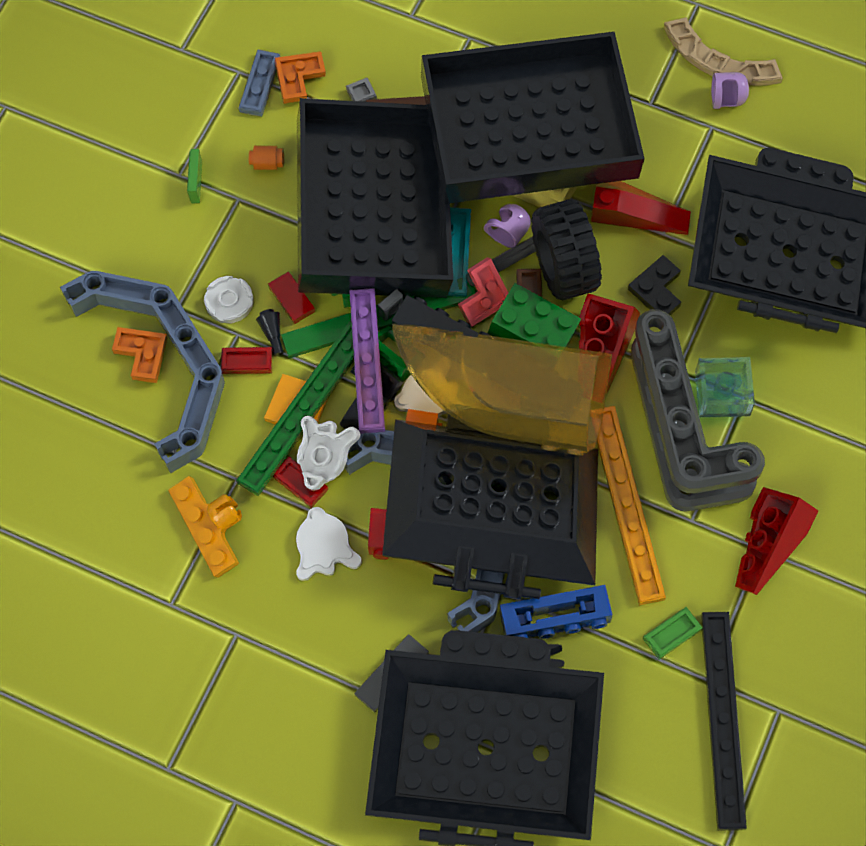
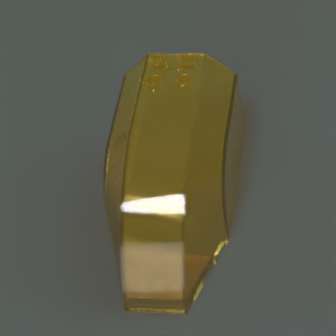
[392,324,612,455]

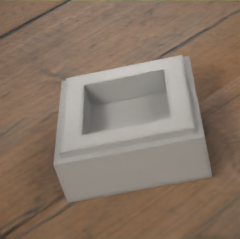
[346,78,377,102]

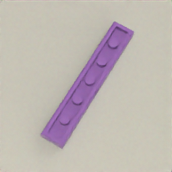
[349,288,385,434]

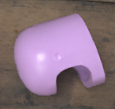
[711,72,749,109]
[484,204,531,248]

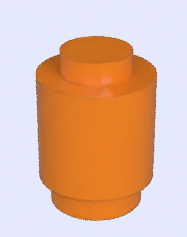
[249,146,284,170]

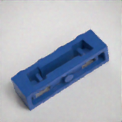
[500,585,612,639]

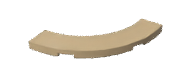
[664,17,783,86]

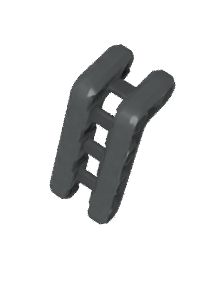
[631,309,765,511]

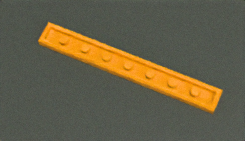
[589,406,666,605]

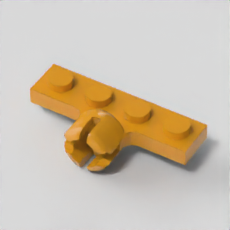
[168,476,242,578]

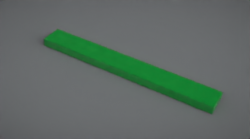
[281,278,476,359]
[236,321,354,496]

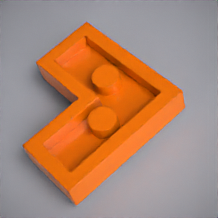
[275,51,326,104]
[112,327,168,383]

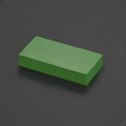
[187,149,202,203]
[643,607,703,660]

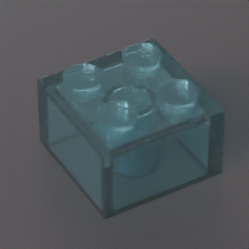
[695,357,755,418]

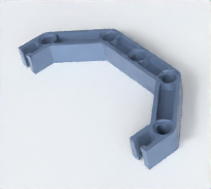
[60,271,225,473]
[345,430,505,632]

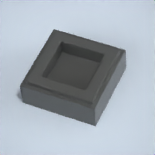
[378,289,403,321]

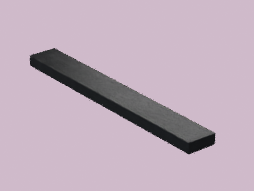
[701,612,747,831]

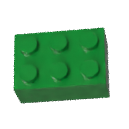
[487,283,581,369]

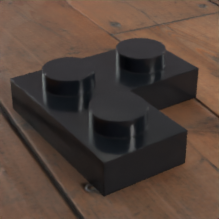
[628,255,681,315]

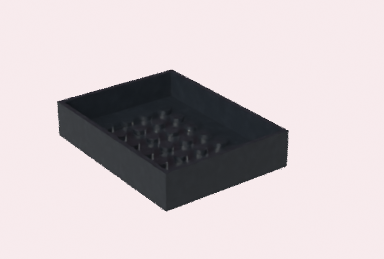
[421,31,645,204]
[297,98,453,298]

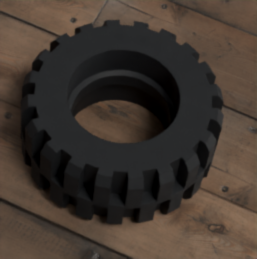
[531,199,602,301]

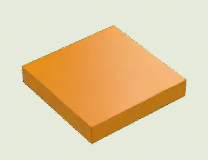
[264,374,328,425]

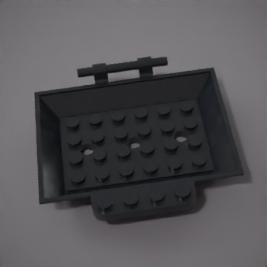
[688,148,866,333]
[382,403,598,599]
[365,630,604,846]

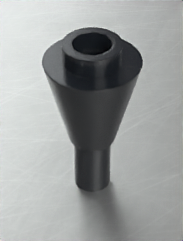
[256,309,284,356]

